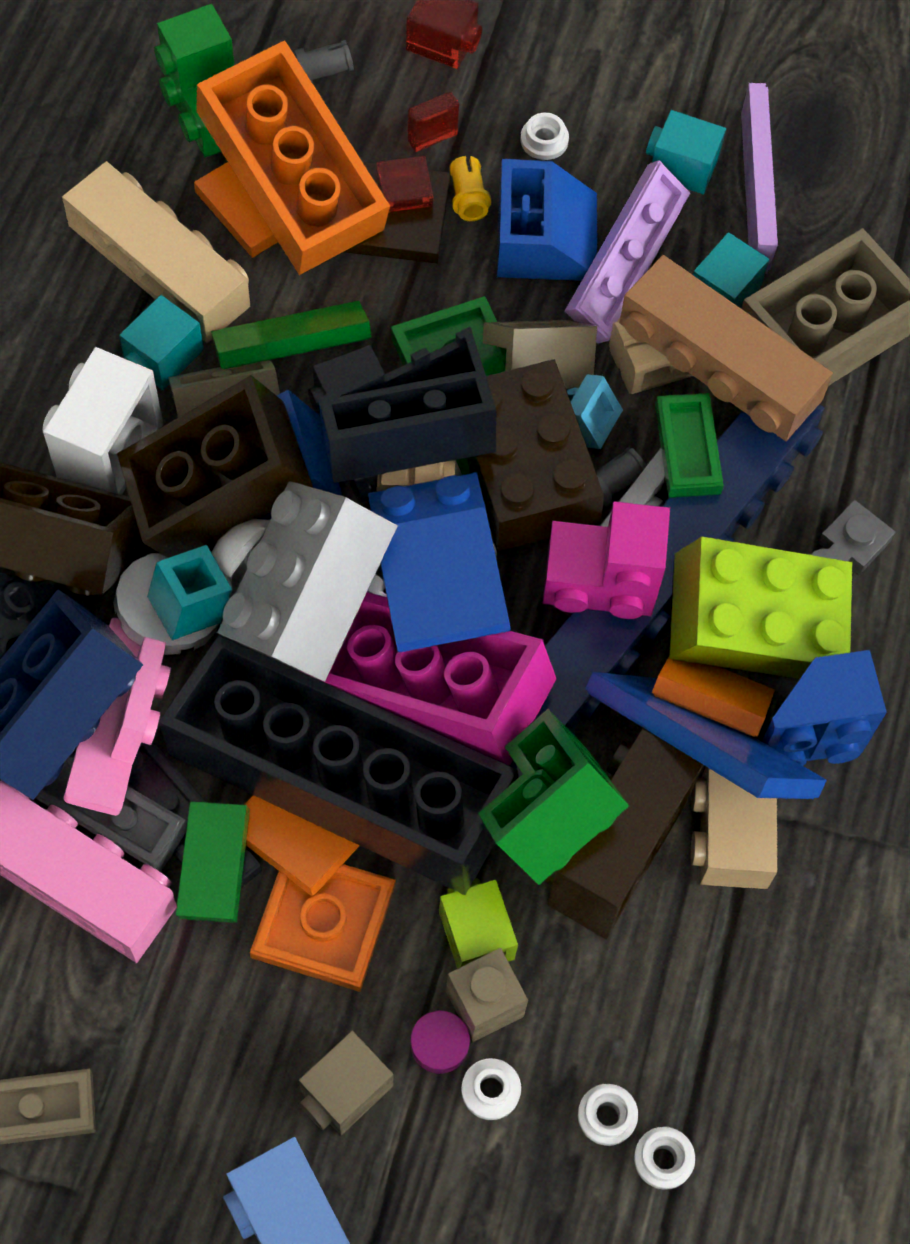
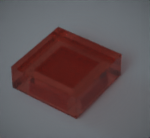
[408,92,459,152]
[376,156,434,212]

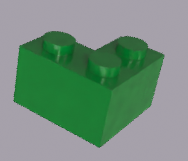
[154,4,234,158]
[478,708,629,885]

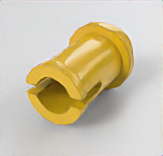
[449,156,491,221]

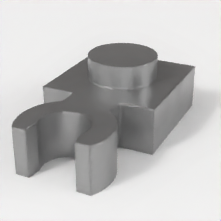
[811,500,896,575]

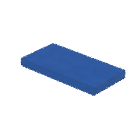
[585,672,827,799]

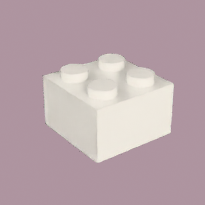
[43,347,163,495]

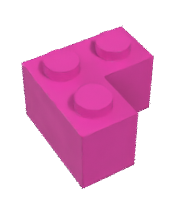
[542,501,670,619]

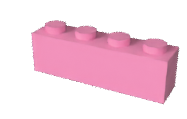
[0,780,177,963]

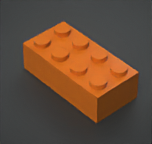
[197,40,390,275]

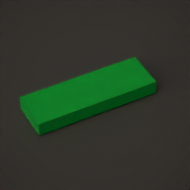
[211,301,372,369]

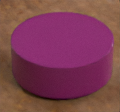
[411,1011,470,1074]

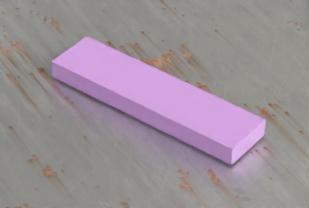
[741,83,778,274]
[565,160,690,344]

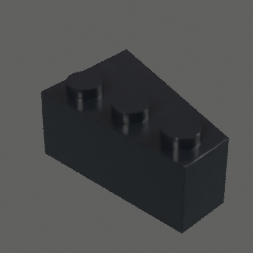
[318,327,496,483]

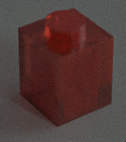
[406,0,482,69]

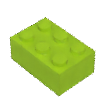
[670,536,852,679]

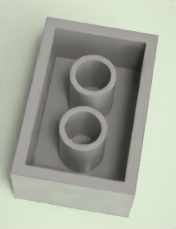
[217,481,397,682]

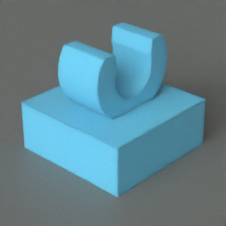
[567,374,623,449]

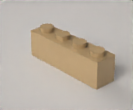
[62,161,250,343]

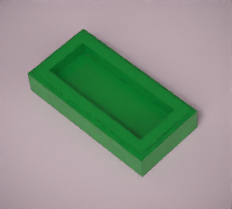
[655,393,724,498]
[176,801,250,923]

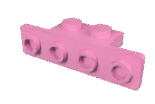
[64,618,171,816]

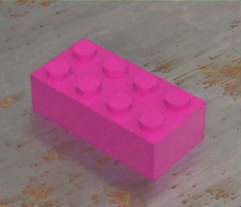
[300,592,557,766]

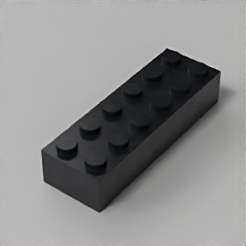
[159,635,518,895]

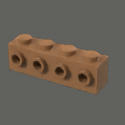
[619,255,833,441]

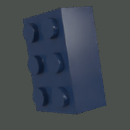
[0,589,143,800]

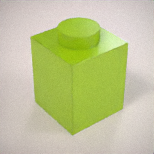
[439,878,518,969]

